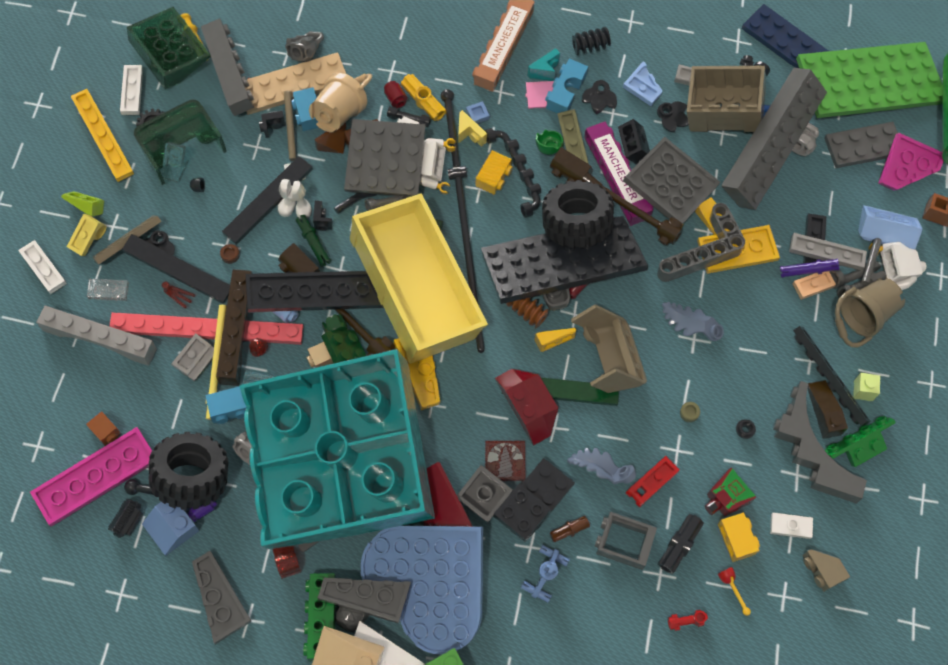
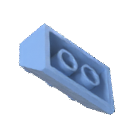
[858,205,922,249]

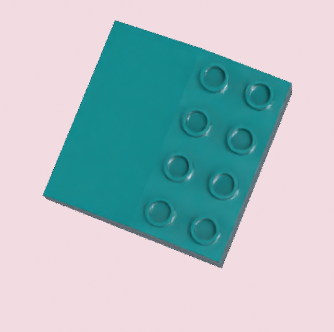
[240,349,435,549]

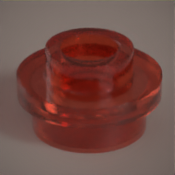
[249,338,268,357]

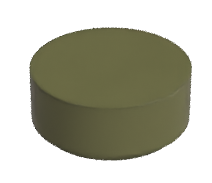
[680,402,700,422]

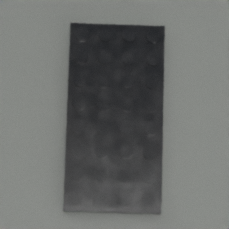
[481,216,648,304]

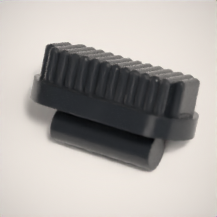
[108,499,143,538]

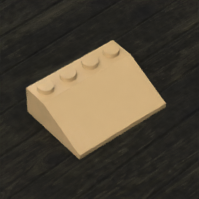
[312,626,385,665]

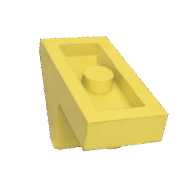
[458,110,487,147]

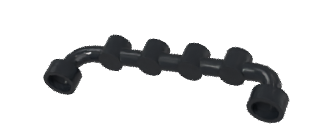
[484,128,541,218]

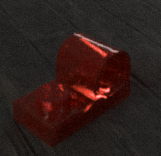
[272,546,301,579]

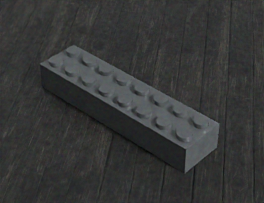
[721,68,827,210]

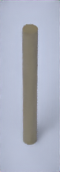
[284,91,296,161]

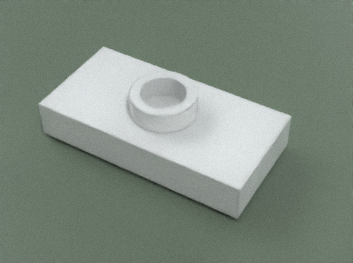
[770,513,813,539]

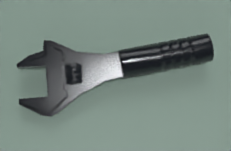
[334,192,377,214]

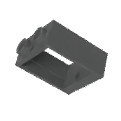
[594,512,657,570]

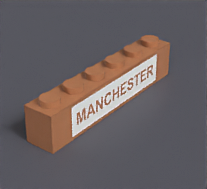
[472,0,535,92]

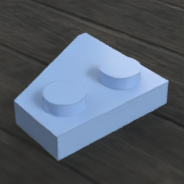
[623,62,662,106]

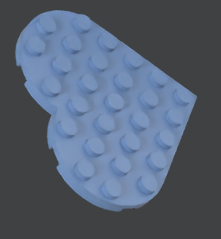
[361,526,483,654]

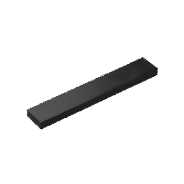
[222,156,313,245]
[122,234,230,304]

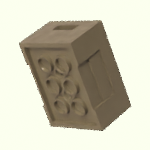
[687,66,766,132]

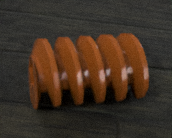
[506,297,549,329]

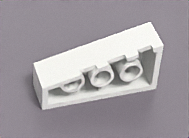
[354,621,424,665]

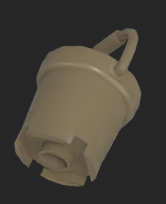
[835,278,905,348]

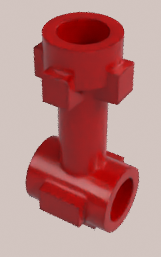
[667,609,708,631]

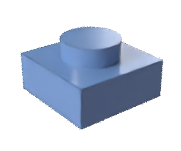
[466,101,490,124]

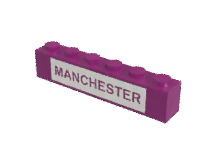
[584,121,653,226]

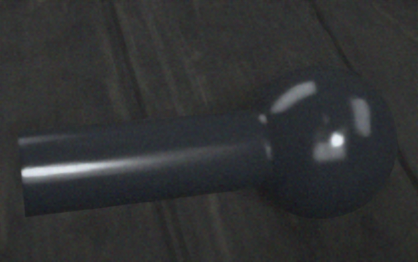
[124,479,154,495]

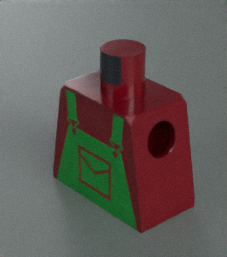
[705,467,756,516]

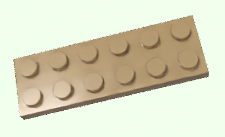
[246,52,346,115]

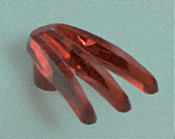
[162,281,195,309]

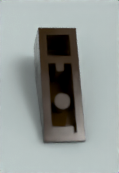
[807,380,848,439]

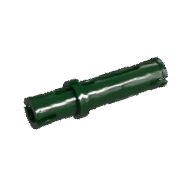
[295,215,331,267]

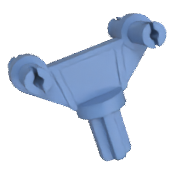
[521,544,570,603]

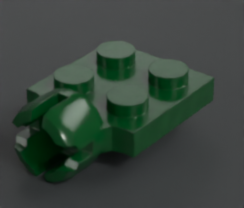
[321,314,366,363]

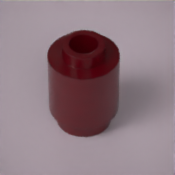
[384,81,408,108]

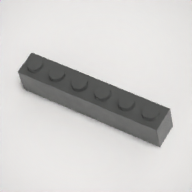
[201,18,254,116]

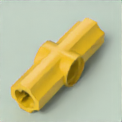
[401,74,446,121]

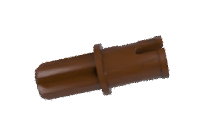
[550,515,590,542]

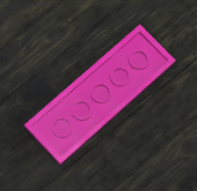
[30,427,152,527]

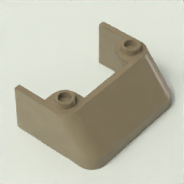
[571,304,647,393]

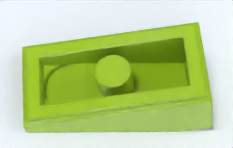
[61,191,104,217]

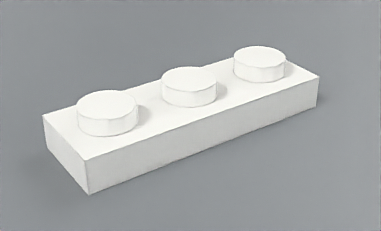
[120,65,143,115]
[18,240,67,294]

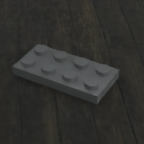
[824,122,898,168]

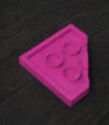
[878,133,944,190]

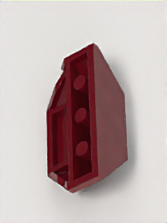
[495,369,558,446]

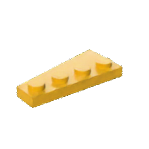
[393,338,440,410]

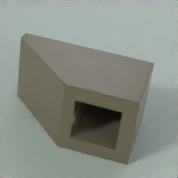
[803,549,850,592]

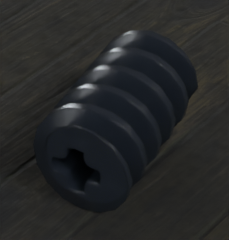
[572,27,611,55]

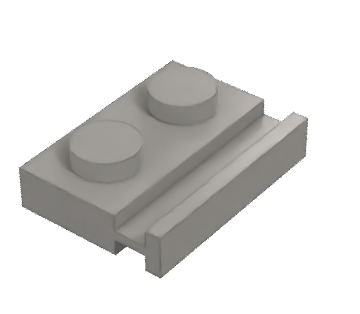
[171,333,214,381]

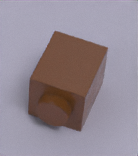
[86,411,121,446]

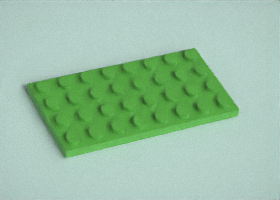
[796,42,943,118]

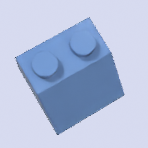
[142,502,199,556]

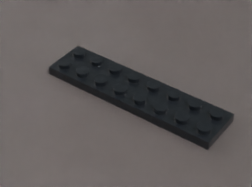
[245,271,384,312]

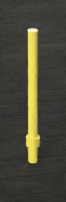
[206,305,227,420]

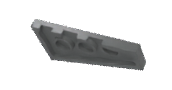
[192,551,252,645]

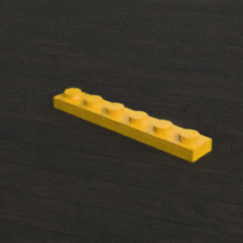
[71,89,134,182]

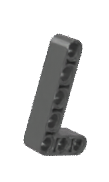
[657,203,745,282]

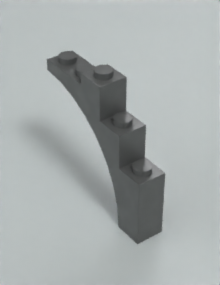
[773,381,867,504]

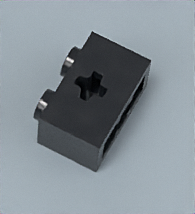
[618,119,650,164]

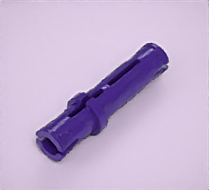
[780,258,840,278]

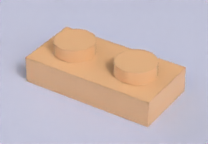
[793,271,836,300]

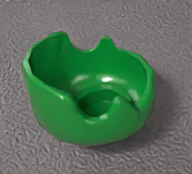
[535,129,564,155]

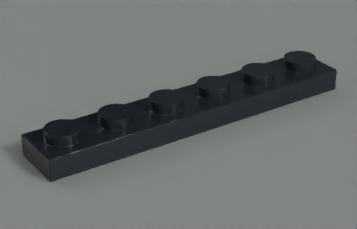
[793,326,871,426]

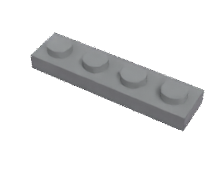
[789,233,867,271]

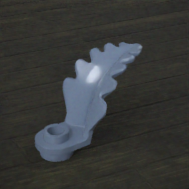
[662,302,724,341]
[567,448,636,484]

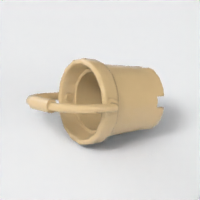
[309,73,372,132]

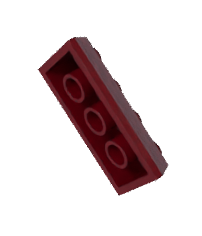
[422,462,473,527]

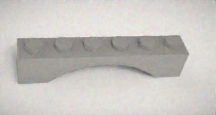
[36,306,157,366]

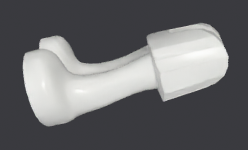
[278,179,312,220]

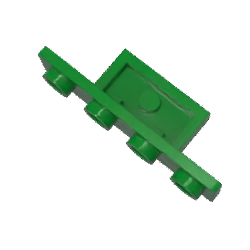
[825,416,896,467]

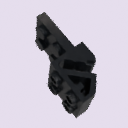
[493,458,575,542]

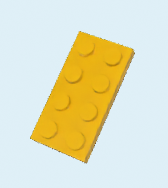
[697,225,780,274]

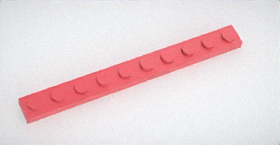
[109,313,304,345]

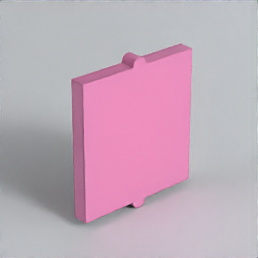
[525,81,554,109]

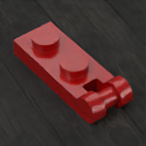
[626,456,680,508]

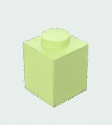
[853,373,880,401]

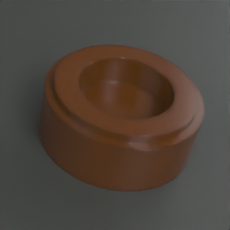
[220,244,240,264]

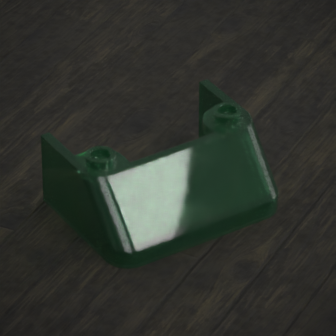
[134,99,227,185]

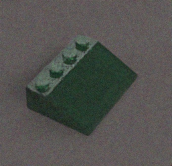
[126,7,211,90]

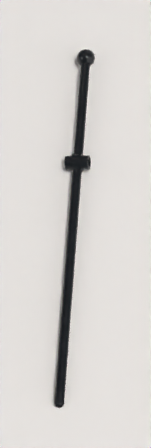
[440,89,484,353]

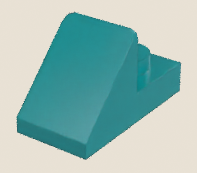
[527,48,560,81]

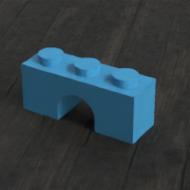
[545,58,588,113]

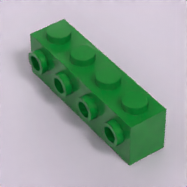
[303,573,336,662]

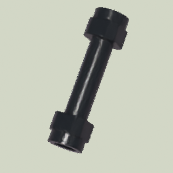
[387,106,431,128]

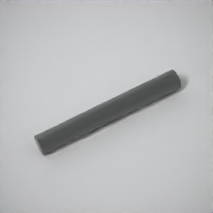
[861,238,882,286]

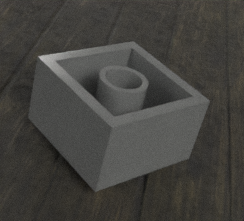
[457,465,513,522]

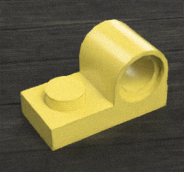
[67,214,107,256]

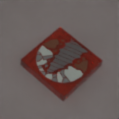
[485,441,526,481]

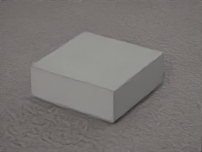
[674,64,692,86]

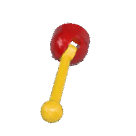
[718,567,751,616]

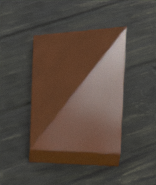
[314,122,347,154]

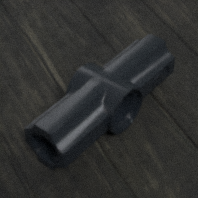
[658,514,704,574]

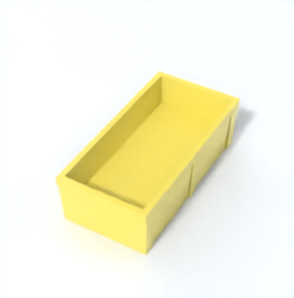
[350,193,488,364]

